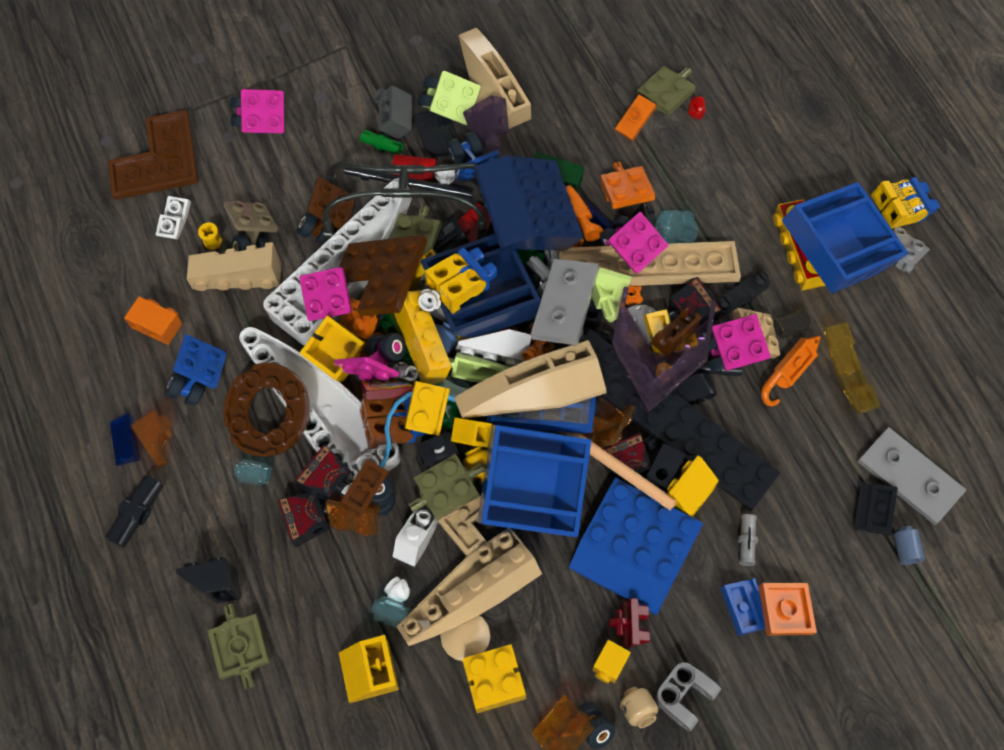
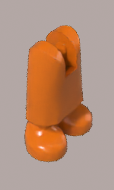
[566,185,603,247]

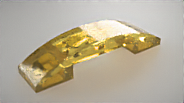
[824,322,881,414]

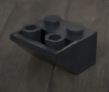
[176,557,241,604]

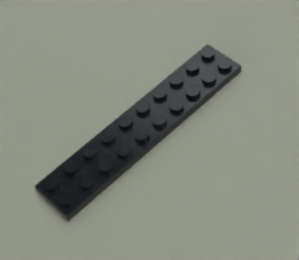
[579,329,781,511]

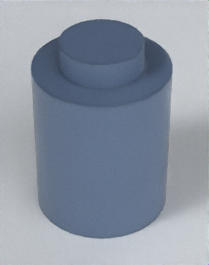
[893,526,925,565]

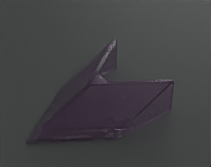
[612,287,716,413]

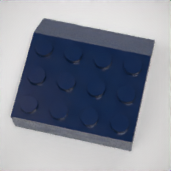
[473,155,583,251]
[420,234,541,338]

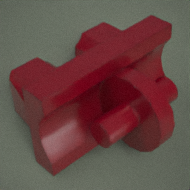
[609,598,650,649]

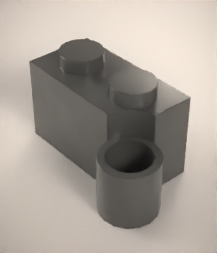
[374,85,412,139]

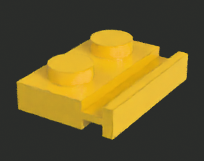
[404,381,450,436]

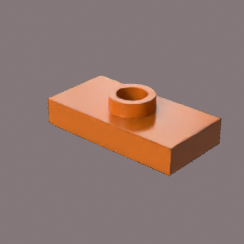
[615,95,657,141]

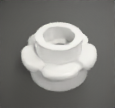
[418,289,441,312]

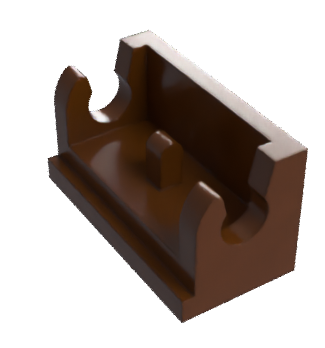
[650,307,702,357]
[340,459,389,516]

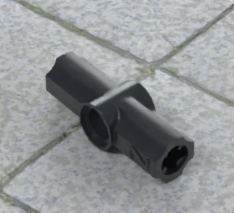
[105,475,164,548]

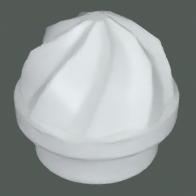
[434,165,455,186]
[384,576,410,603]

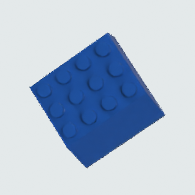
[782,182,909,294]
[477,425,592,537]
[569,478,703,616]

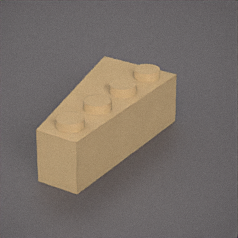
[187,242,281,291]

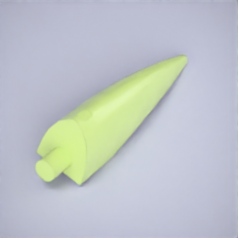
[448,351,511,382]

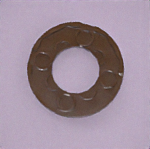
[223,363,310,457]

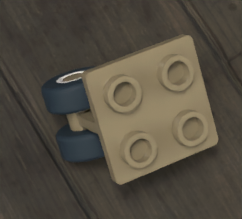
[223,201,278,251]

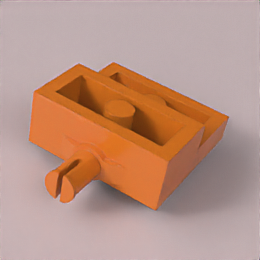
[601,162,655,209]

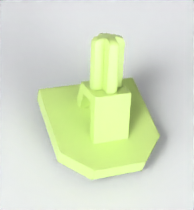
[591,267,631,322]

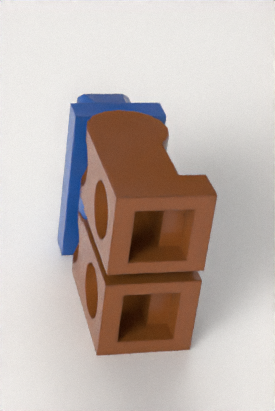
[360,397,428,450]

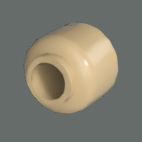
[620,687,659,728]

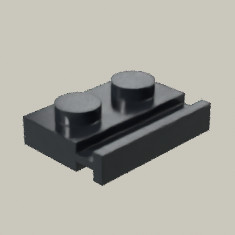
[433,217,470,254]
[854,482,898,536]

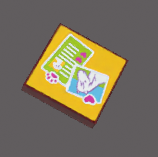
[360,378,413,400]

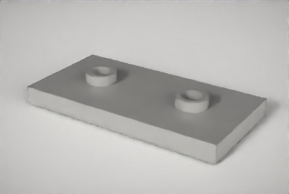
[531,259,599,345]
[858,427,966,525]

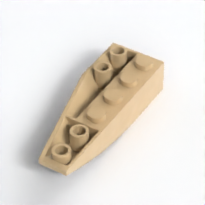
[458,28,531,135]
[454,340,606,418]
[396,528,542,646]

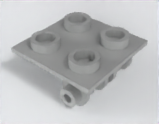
[892,227,930,273]

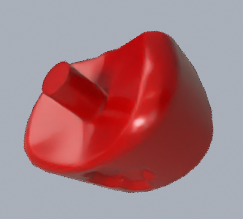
[688,96,706,119]

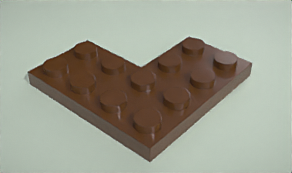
[108,110,199,200]
[339,235,427,316]

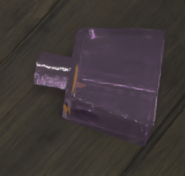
[463,95,509,151]

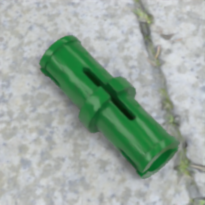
[360,129,404,155]

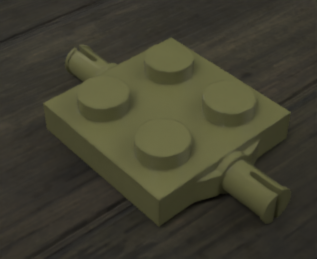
[637,65,696,116]
[390,205,442,257]
[408,454,485,521]
[207,604,270,690]

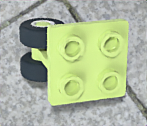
[417,71,480,125]

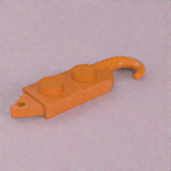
[761,336,820,407]

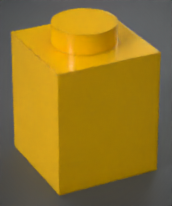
[451,417,492,448]
[592,640,631,684]

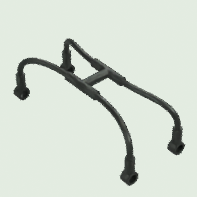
[322,162,487,240]

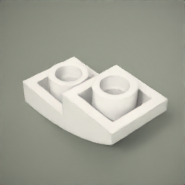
[156,196,191,240]

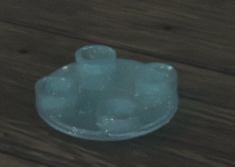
[655,210,698,244]

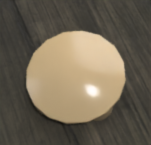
[440,616,491,662]

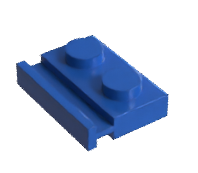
[720,578,765,636]

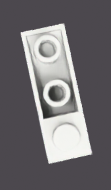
[455,329,531,367]
[393,505,438,567]

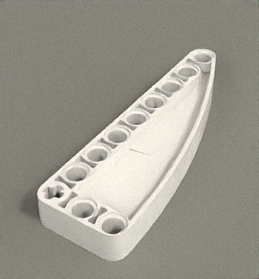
[263,178,412,346]
[239,327,401,485]

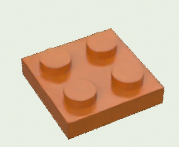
[759,583,817,636]

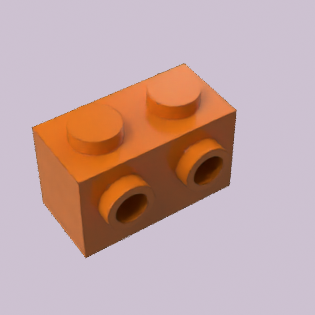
[124,297,183,345]

